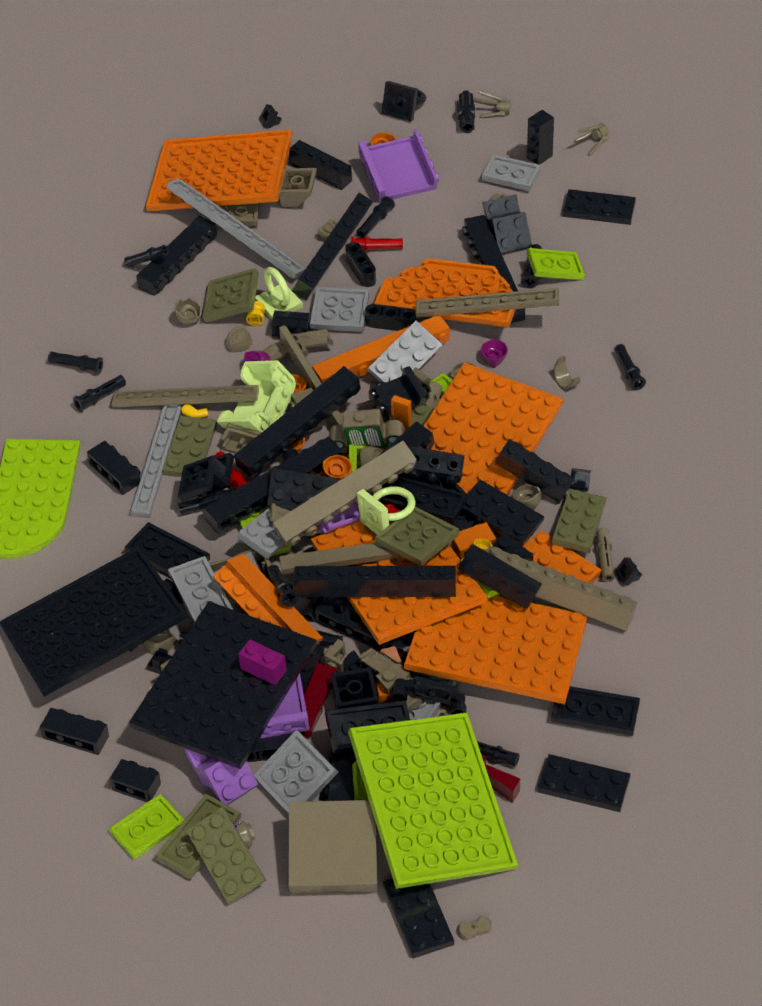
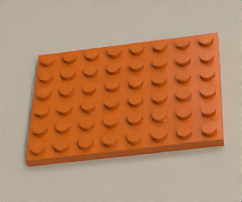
[146,129,293,211]
[400,362,564,495]
[311,510,487,645]
[404,595,588,704]

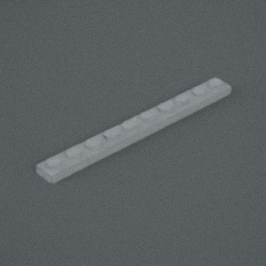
[167,178,305,279]

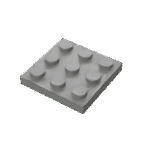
[310,287,369,332]
[254,730,338,813]

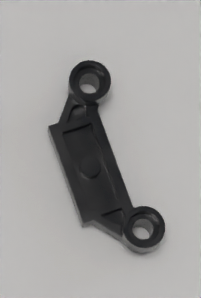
[391,676,467,715]

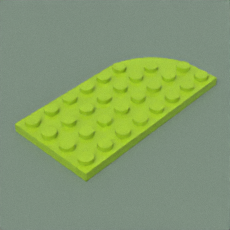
[0,439,81,559]

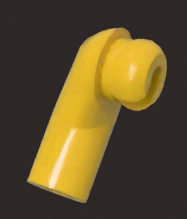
[181,404,208,418]

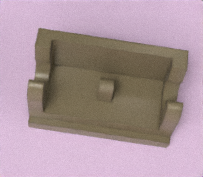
[222,423,262,454]

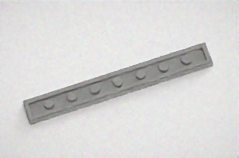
[130,404,183,518]

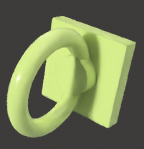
[255,267,303,320]
[357,487,416,535]

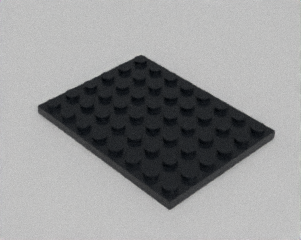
[0,546,188,697]
[129,601,317,769]

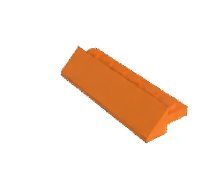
[213,554,323,644]

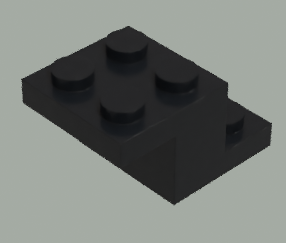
[482,195,532,253]
[177,453,234,501]

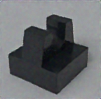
[260,104,282,128]
[570,468,591,491]
[615,557,642,585]
[147,648,172,674]

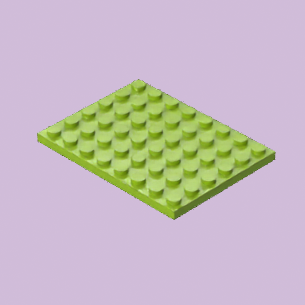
[348,713,518,889]

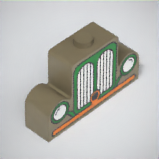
[329,409,405,455]

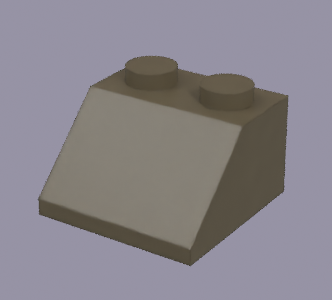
[279,168,317,207]

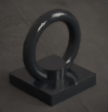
[381,81,427,121]

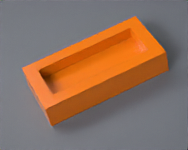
[391,395,412,430]

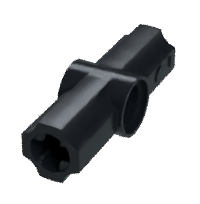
[458,90,475,133]

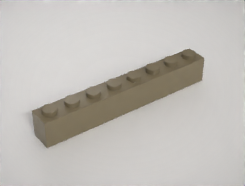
[273,441,416,546]
[486,546,638,631]

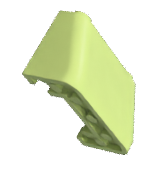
[217,360,296,432]

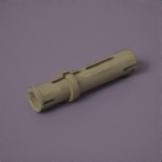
[596,528,615,582]

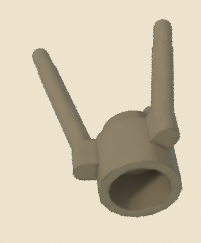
[474,91,511,118]
[574,123,609,155]

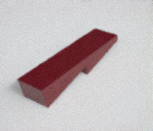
[300,663,337,739]
[481,754,521,803]

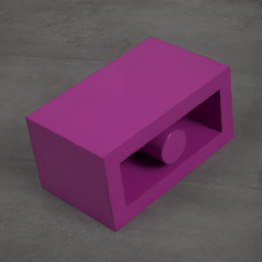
[238,640,287,685]

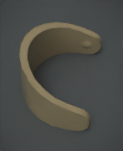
[554,355,581,389]

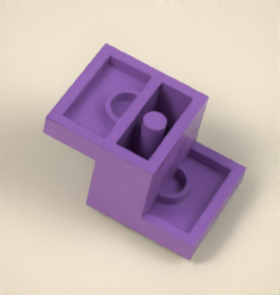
[183,748,258,805]

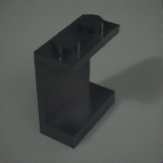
[368,366,428,420]

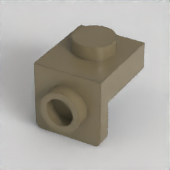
[324,639,346,673]

